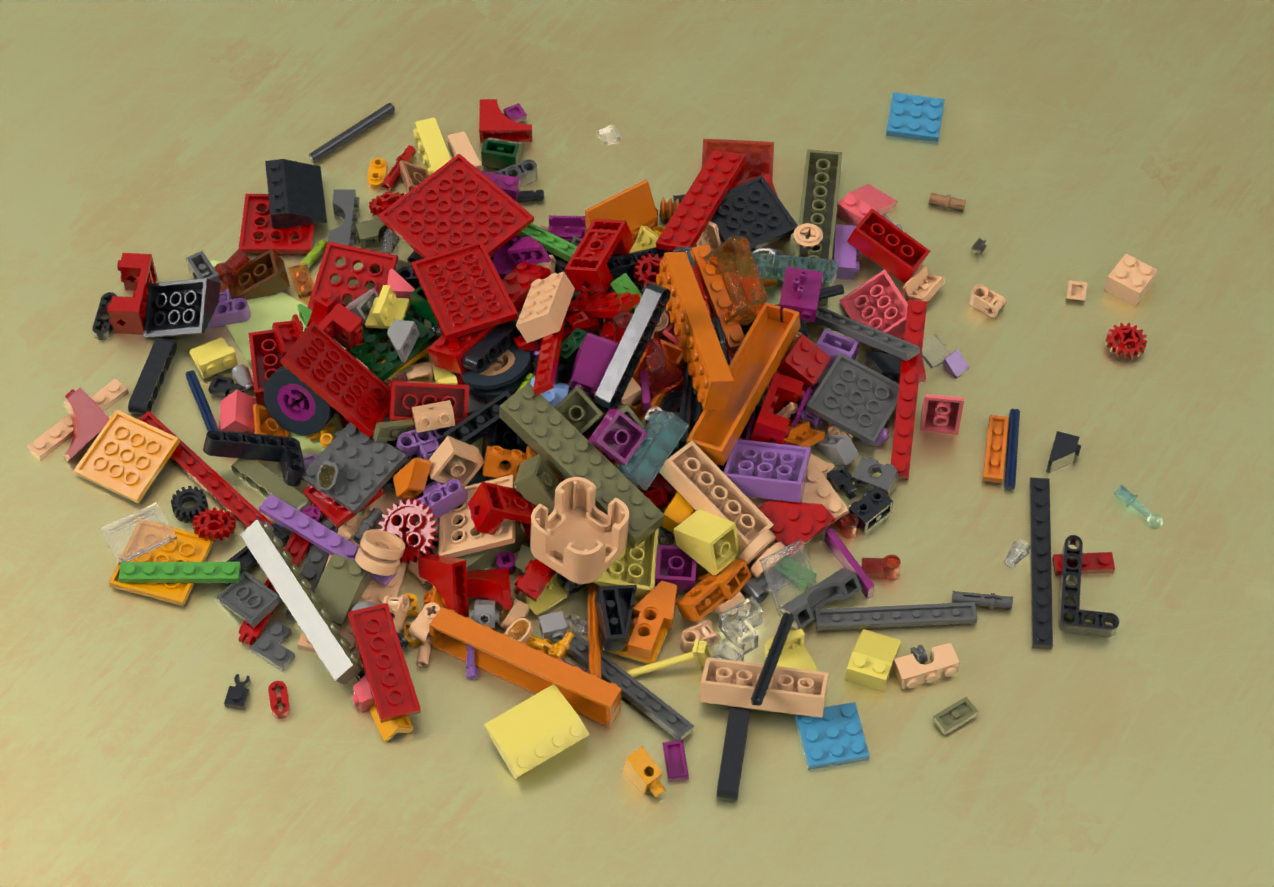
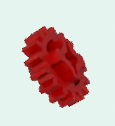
[369,191,404,216]
[633,253,663,289]
[1106,323,1147,360]
[193,507,236,542]

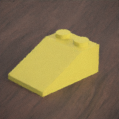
[845,629,902,692]

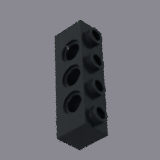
[443,391,511,445]

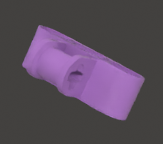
[206,289,251,329]
[395,427,450,460]
[417,479,469,522]

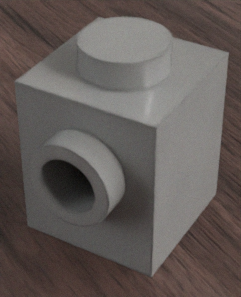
[539,611,570,642]

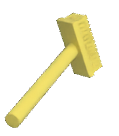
[626,639,712,677]

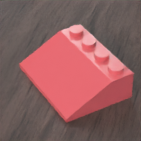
[839,269,908,347]

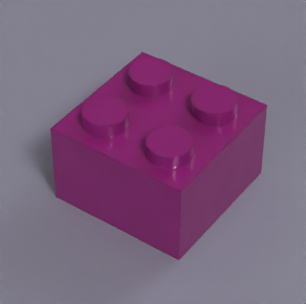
[588,409,648,465]
[655,545,697,593]

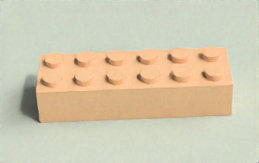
[659,441,774,554]
[700,657,829,718]

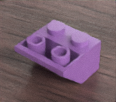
[817,329,859,369]

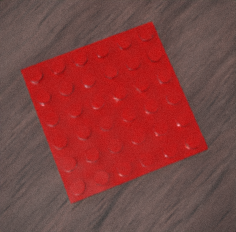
[378,154,534,258]

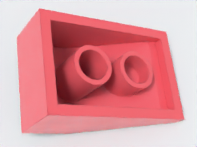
[836,184,897,226]
[920,394,964,435]

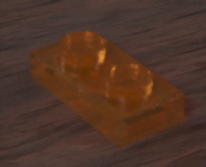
[288,263,314,299]

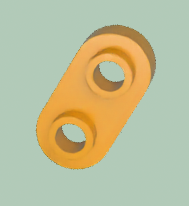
[367,158,388,189]

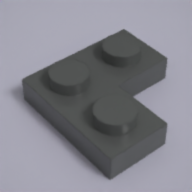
[250,619,295,672]

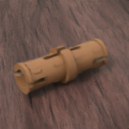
[928,192,966,211]

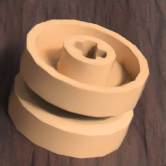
[355,529,405,576]
[738,529,788,579]

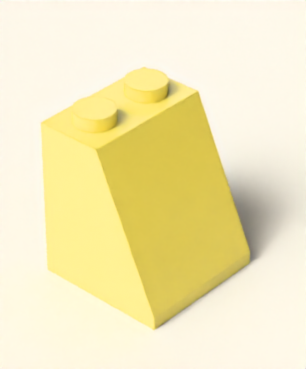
[674,509,740,576]

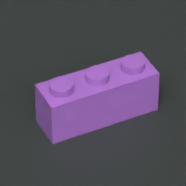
[833,225,860,280]

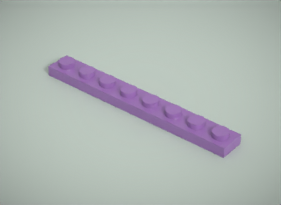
[259,494,397,588]

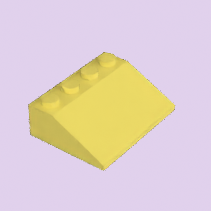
[594,528,659,601]
[484,684,590,779]

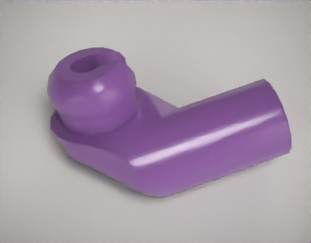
[861,428,889,446]

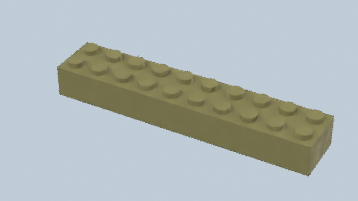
[794,149,842,305]
[499,383,664,549]

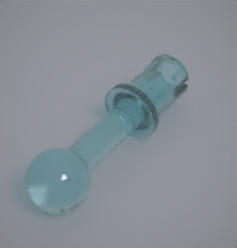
[1114,485,1163,529]

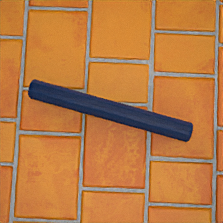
[185,370,219,431]
[1004,409,1020,490]

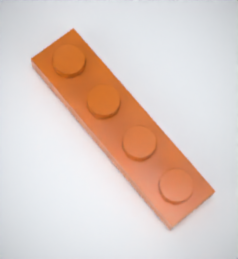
[983,415,1009,484]

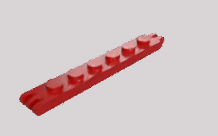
[239,532,312,645]

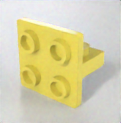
[365,285,410,329]
[513,572,567,617]

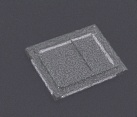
[99,502,177,565]
[760,539,817,617]

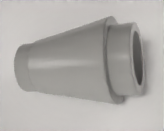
[231,364,254,393]

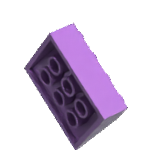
[724,439,811,503]

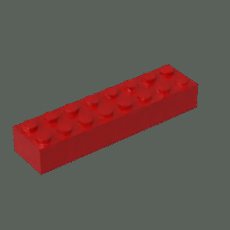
[428,262,551,374]

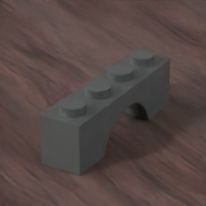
[328,189,360,247]
[780,568,862,629]

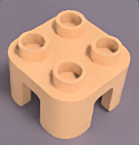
[530,477,629,584]

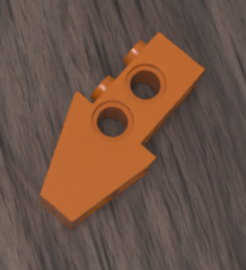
[482,446,562,482]
[676,559,752,622]
[625,581,677,661]

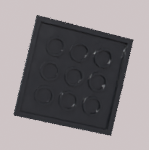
[710,175,798,260]

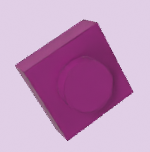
[503,103,527,122]

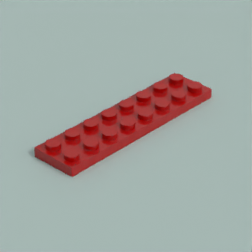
[655,150,747,254]

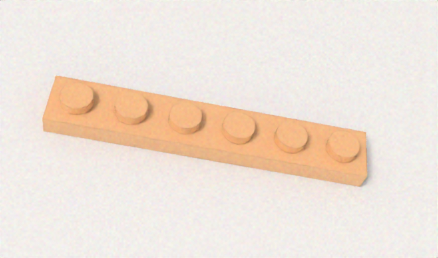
[27,378,129,461]

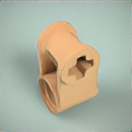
[970,284,1006,318]
[383,594,409,633]
[409,603,440,644]
[680,620,720,653]

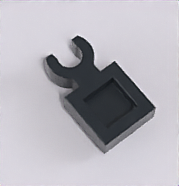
[224,674,251,710]

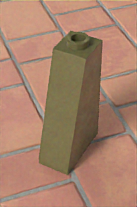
[455,521,528,571]

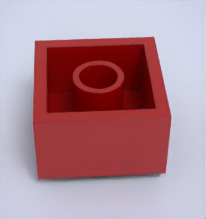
[777,334,831,391]

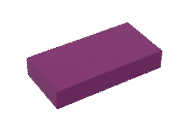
[640,370,651,413]
[663,740,689,782]

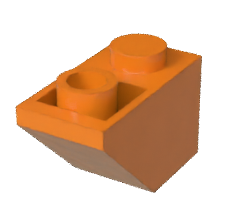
[393,458,431,500]

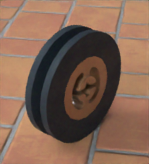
[461,343,534,399]

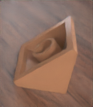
[399,160,429,193]

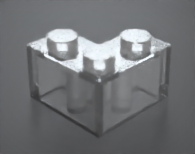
[718,596,764,657]

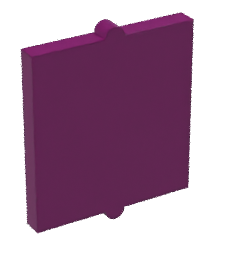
[792,387,812,428]

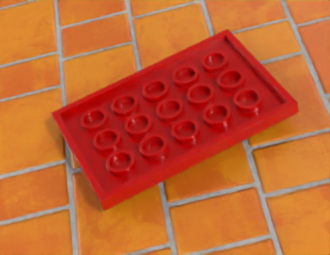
[411,241,518,341]
[279,322,390,438]

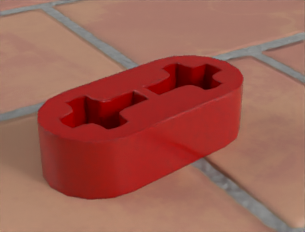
[268,681,290,719]

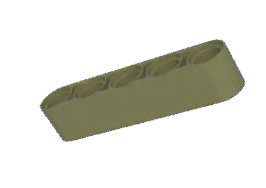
[231,459,313,512]

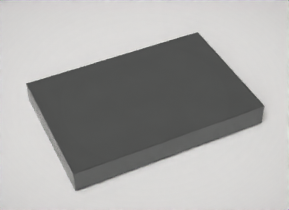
[216,571,283,628]

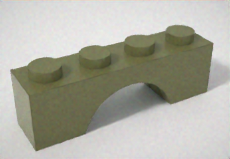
[355,218,394,250]

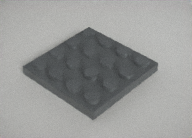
[805,353,899,446]
[301,422,408,515]

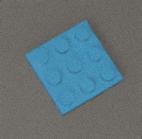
[886,92,945,142]
[795,702,870,770]

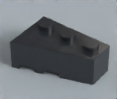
[594,585,637,651]

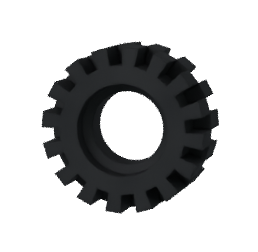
[171,486,208,523]

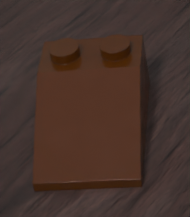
[226,249,290,300]

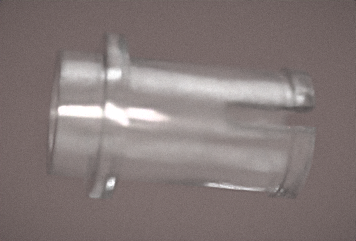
[658,528,671,545]

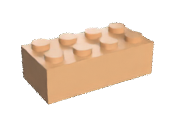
[516,271,575,343]

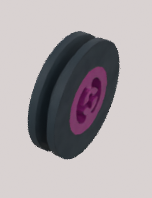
[263,365,336,435]

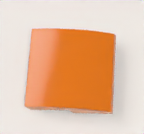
[784,418,825,447]

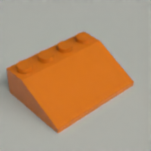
[585,180,658,241]

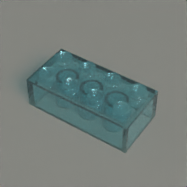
[616,410,689,490]

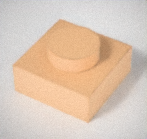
[1066,280,1088,301]

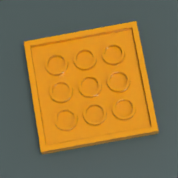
[74,410,180,503]
[109,519,214,606]

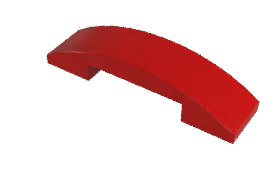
[513,311,590,351]

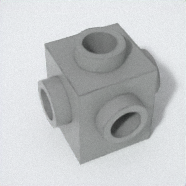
[471,600,500,628]

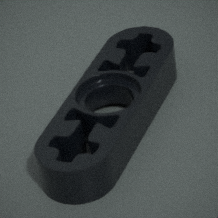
[92,292,117,340]

